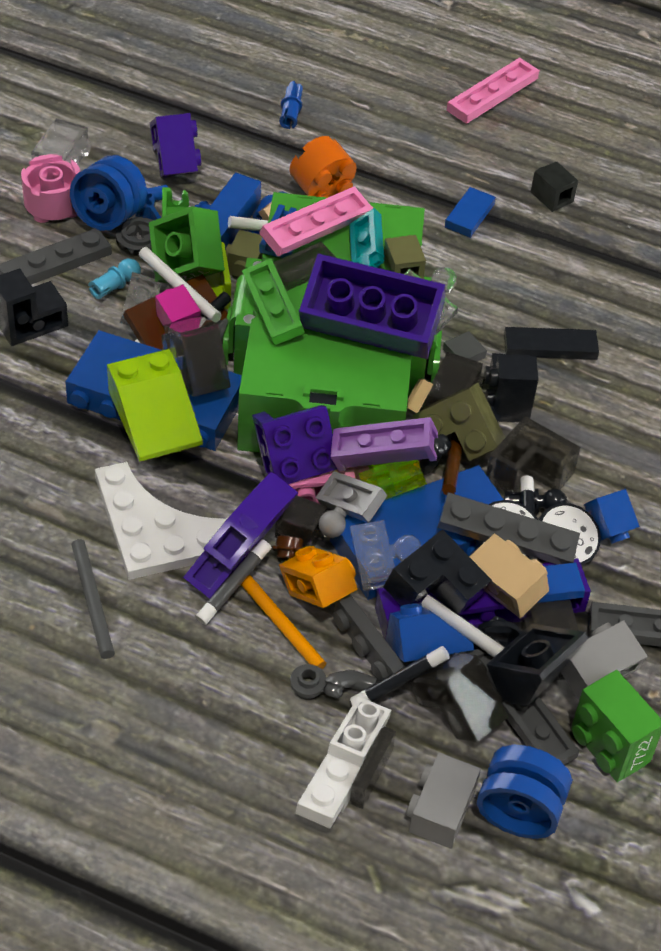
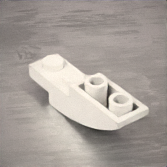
[295,696,392,829]

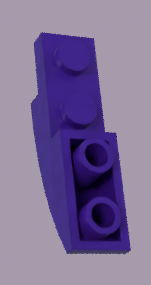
[183,472,298,599]

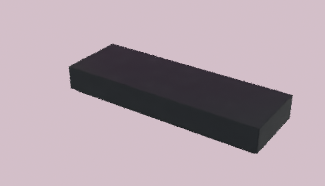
[504,327,599,360]

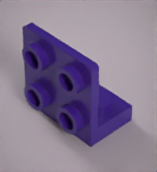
[252,405,337,484]

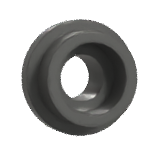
[290,664,326,699]

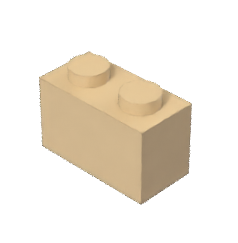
[469,533,549,618]

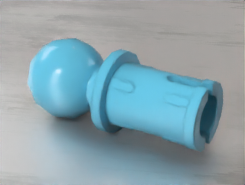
[88,258,141,300]

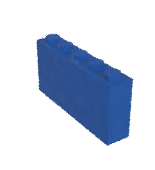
[65,330,242,451]
[330,465,504,600]

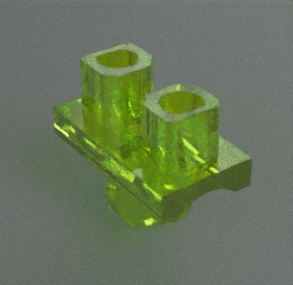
[358,460,427,500]

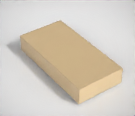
[407,378,433,413]

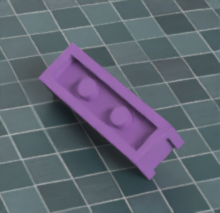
[331,417,438,471]

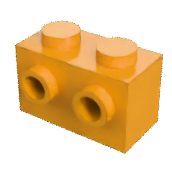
[279,546,358,608]

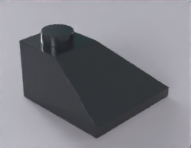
[486,623,588,706]

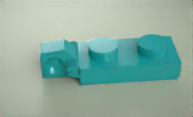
[350,208,384,268]

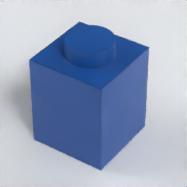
[584,489,640,544]

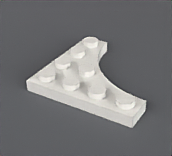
[95,462,255,580]

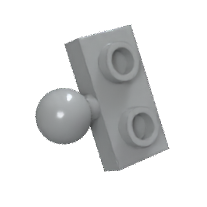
[315,471,388,538]

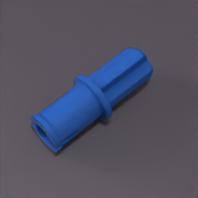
[279,81,303,129]

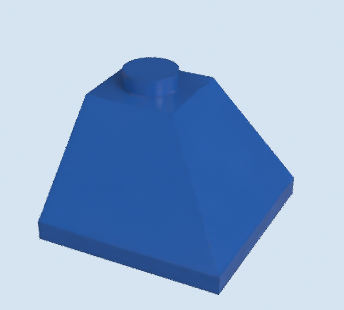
[386,603,474,662]

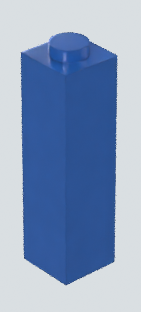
[208,172,261,250]

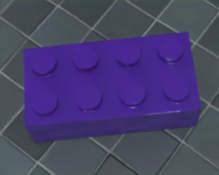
[299,253,445,359]

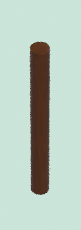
[442,432,463,496]

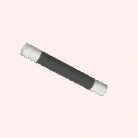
[195,539,272,625]

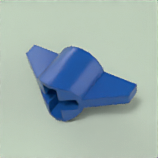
[135,192,161,220]

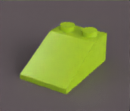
[107,349,203,462]

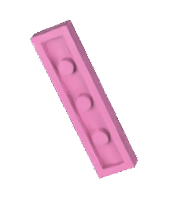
[446,58,540,124]
[259,186,373,256]

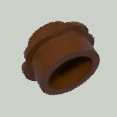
[272,536,304,560]

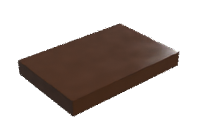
[123,274,228,350]

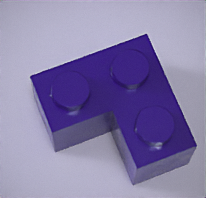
[150,113,201,177]

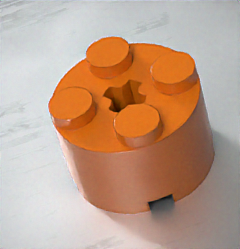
[289,136,357,198]

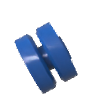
[70,155,147,231]
[476,744,573,839]

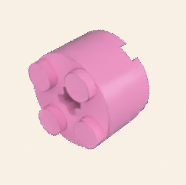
[21,154,81,223]

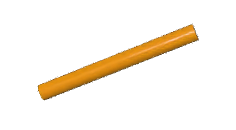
[241,574,326,669]

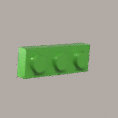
[242,258,305,345]

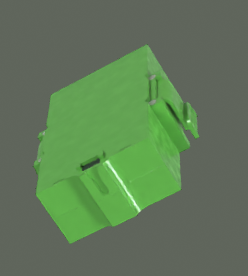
[222,192,442,453]

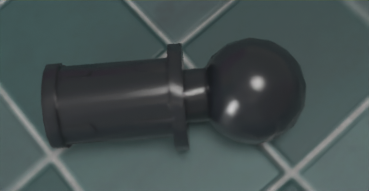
[504,489,568,515]

